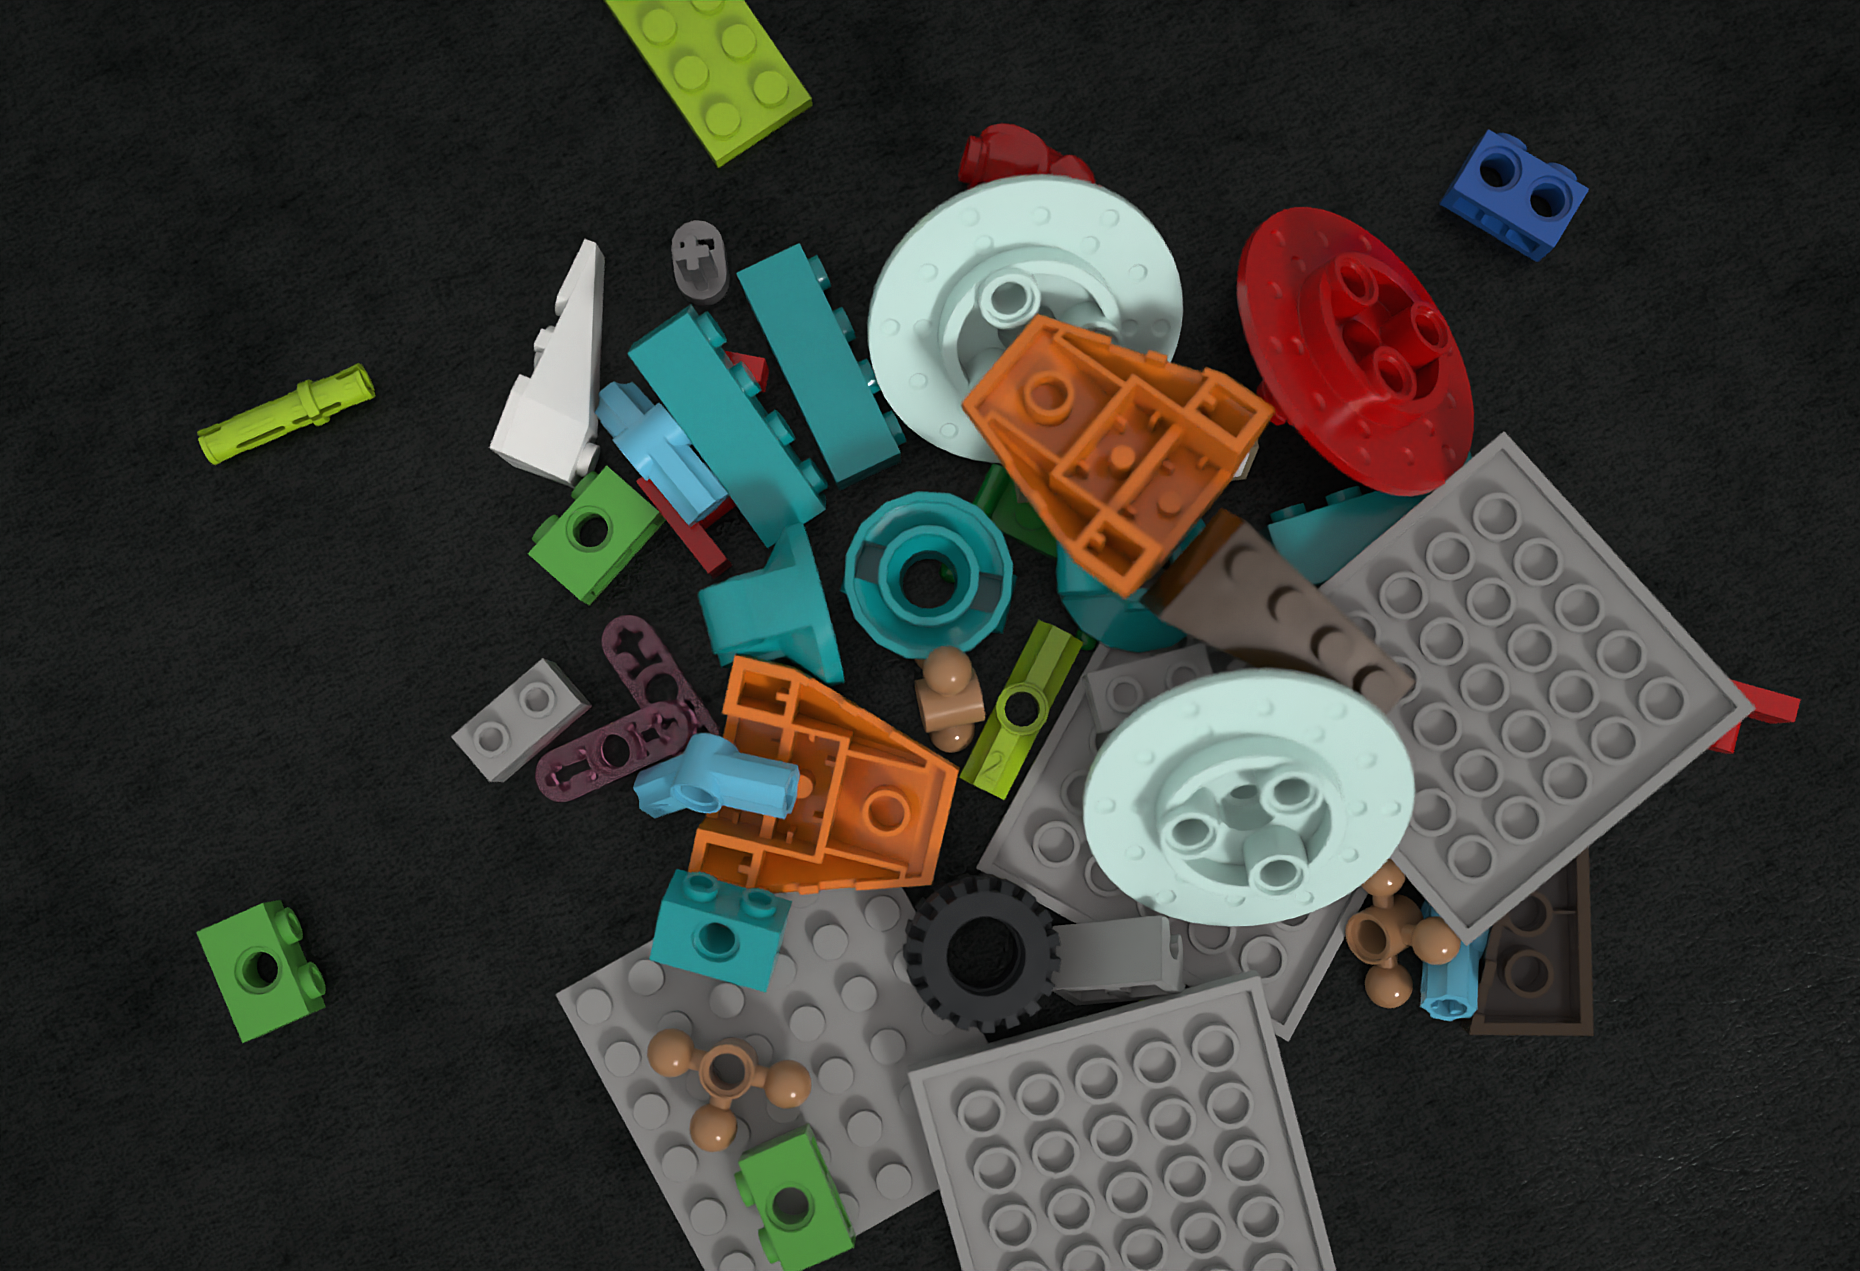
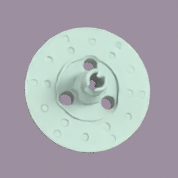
[868,175,1183,463]
[1083,669,1415,926]

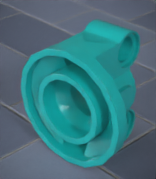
[839,492,1018,660]
[1055,519,1206,654]
[698,522,845,687]

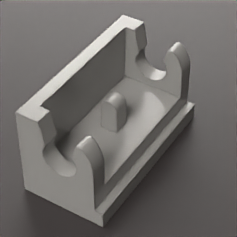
[1051,915,1185,1005]

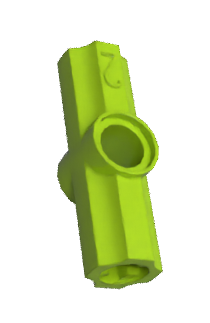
[959,620,1084,800]

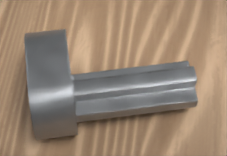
[672,220,729,306]

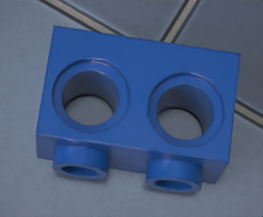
[1439,129,1589,262]

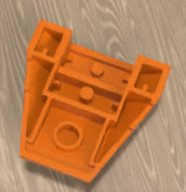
[961,314,1275,599]
[688,653,959,895]

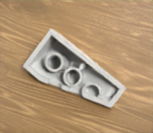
[489,239,605,488]

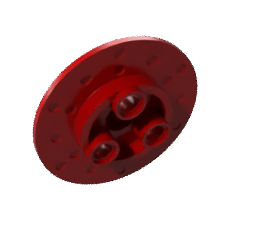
[1237,207,1474,496]

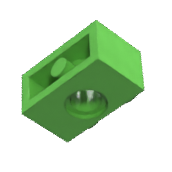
[528,466,666,605]
[196,900,326,1043]
[734,1123,856,1271]

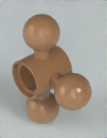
[914,646,985,753]
[1345,857,1461,1008]
[647,1028,812,1152]

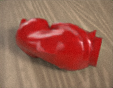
[958,123,1102,191]

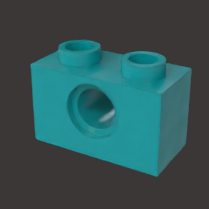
[649,869,792,992]

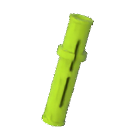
[197,363,375,465]

